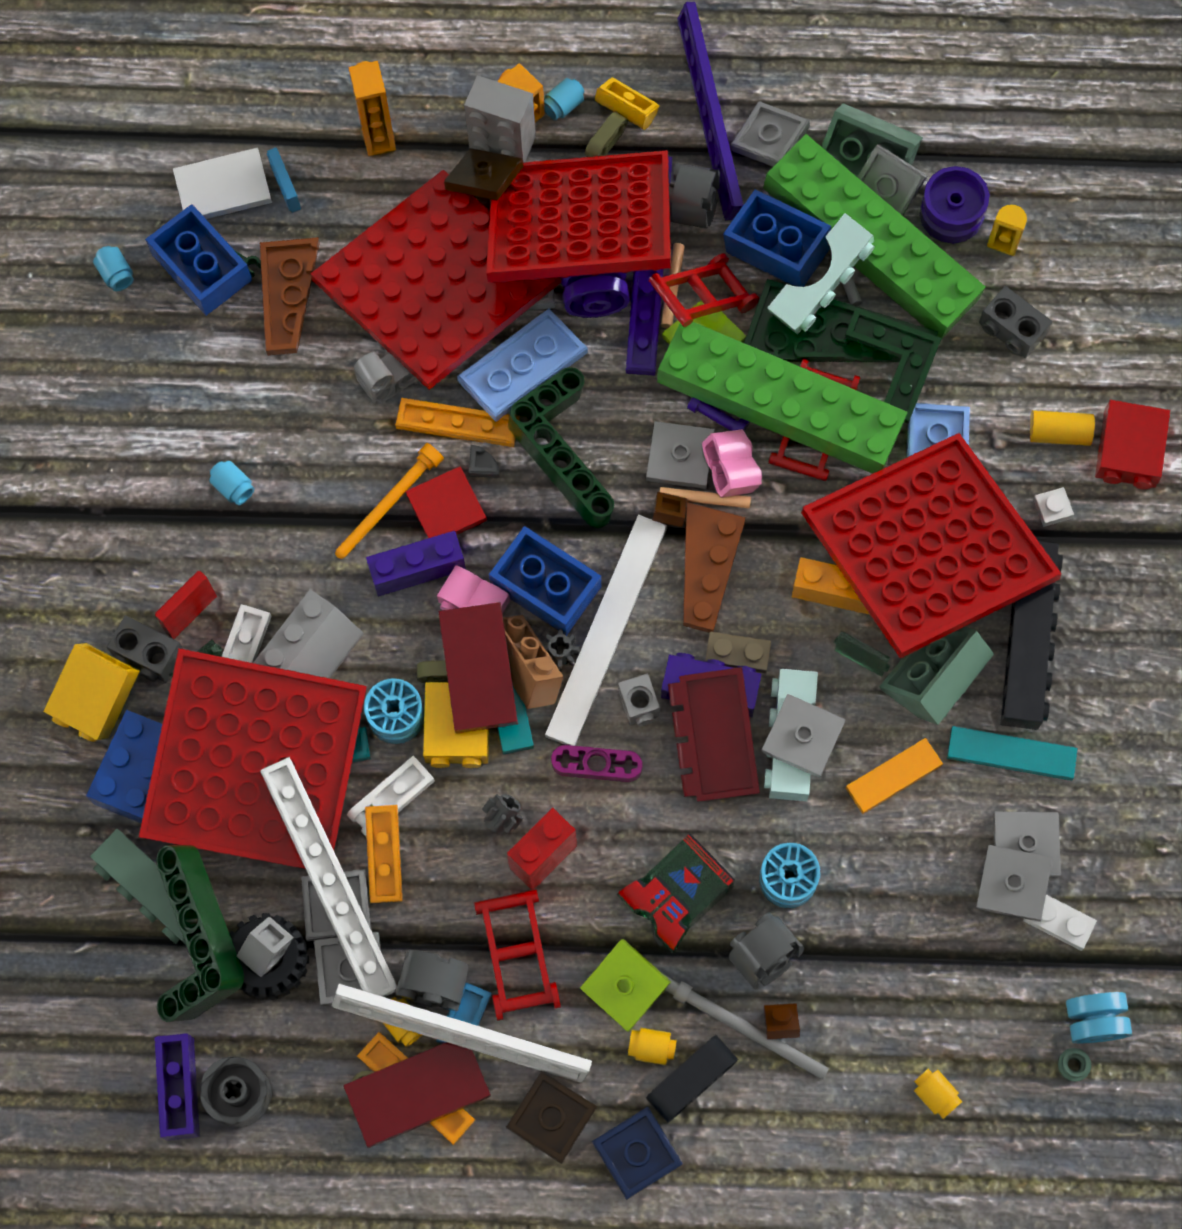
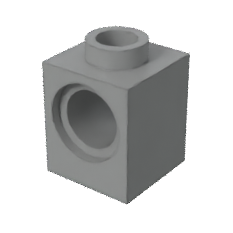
[618,673,660,726]
[237,917,294,977]

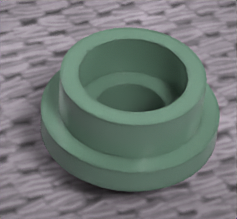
[1058,1048,1091,1082]

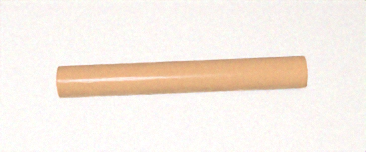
[661,243,685,329]
[660,487,751,509]

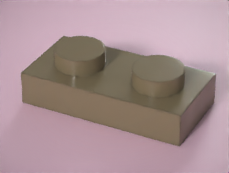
[705,632,771,674]

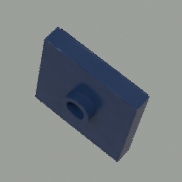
[592,1107,683,1200]

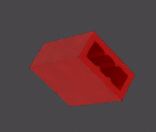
[1095,400,1171,489]
[507,807,577,890]

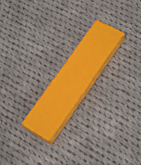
[395,398,520,447]
[357,1032,476,1146]

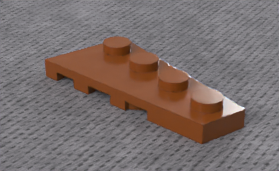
[260,237,320,356]
[683,502,746,633]

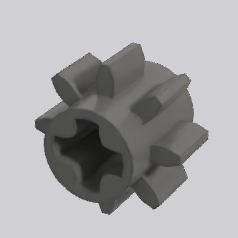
[544,629,580,671]
[482,794,523,834]

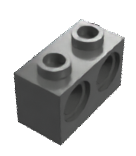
[979,286,1053,359]
[106,615,183,683]

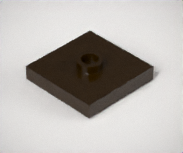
[444,148,524,200]
[506,1071,597,1164]

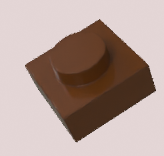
[652,492,687,527]
[764,1003,800,1040]

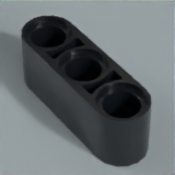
[646,1035,738,1123]

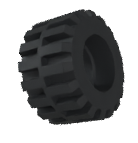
[230,913,309,1000]

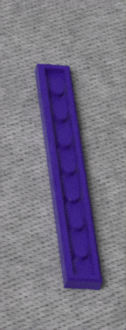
[677,2,743,221]
[626,156,673,376]

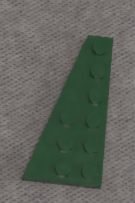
[744,279,938,362]

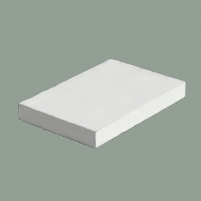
[173,147,272,219]

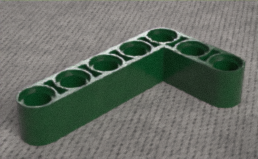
[508,367,614,528]
[156,845,244,1022]

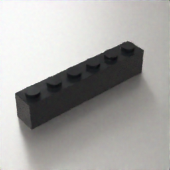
[1000,541,1063,730]

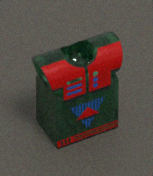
[617,833,735,953]

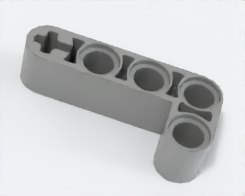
[354,352,418,405]

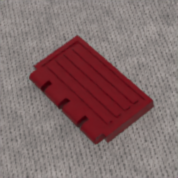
[668,667,760,802]

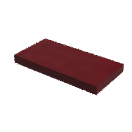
[438,602,518,734]
[343,1042,491,1148]

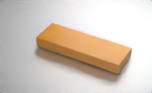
[845,738,943,814]
[365,805,403,903]

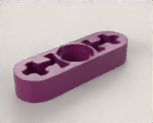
[551,745,642,782]

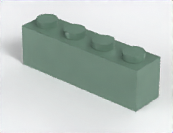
[90,829,186,945]

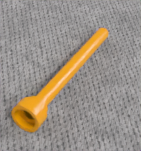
[335,443,444,559]

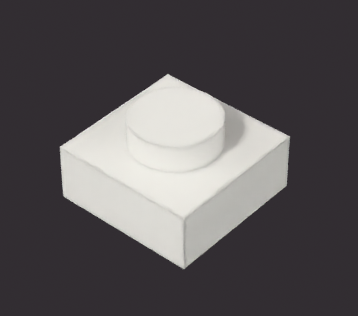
[1033,487,1074,527]

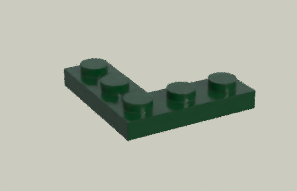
[845,307,941,424]

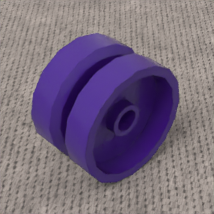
[919,166,990,244]
[561,272,630,318]

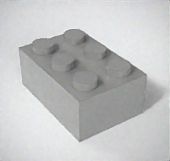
[464,75,536,162]

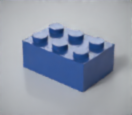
[723,189,831,287]
[145,204,252,316]
[489,526,602,636]
[86,710,162,823]

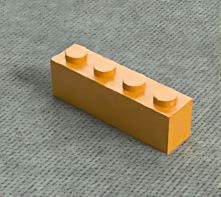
[348,61,396,156]
[791,557,870,615]

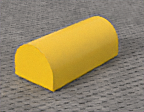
[595,77,660,130]
[987,205,1027,256]
[1030,410,1095,446]

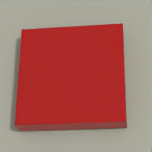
[405,466,487,538]
[155,570,217,639]

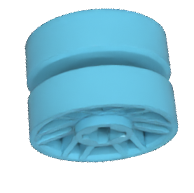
[364,678,424,744]
[759,843,820,908]
[1066,992,1133,1044]

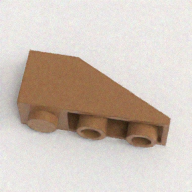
[503,615,563,709]

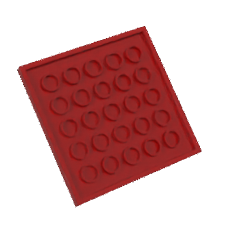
[486,150,671,283]
[310,170,561,390]
[801,433,1062,659]
[139,648,367,869]

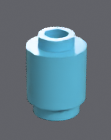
[544,78,585,121]
[93,246,134,292]
[209,461,255,505]

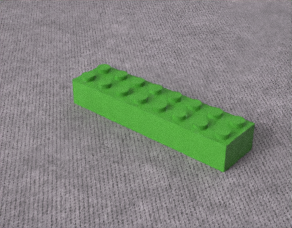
[763,134,986,340]
[657,322,908,474]

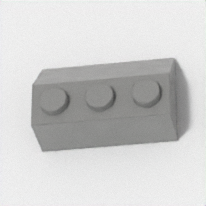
[253,589,364,678]

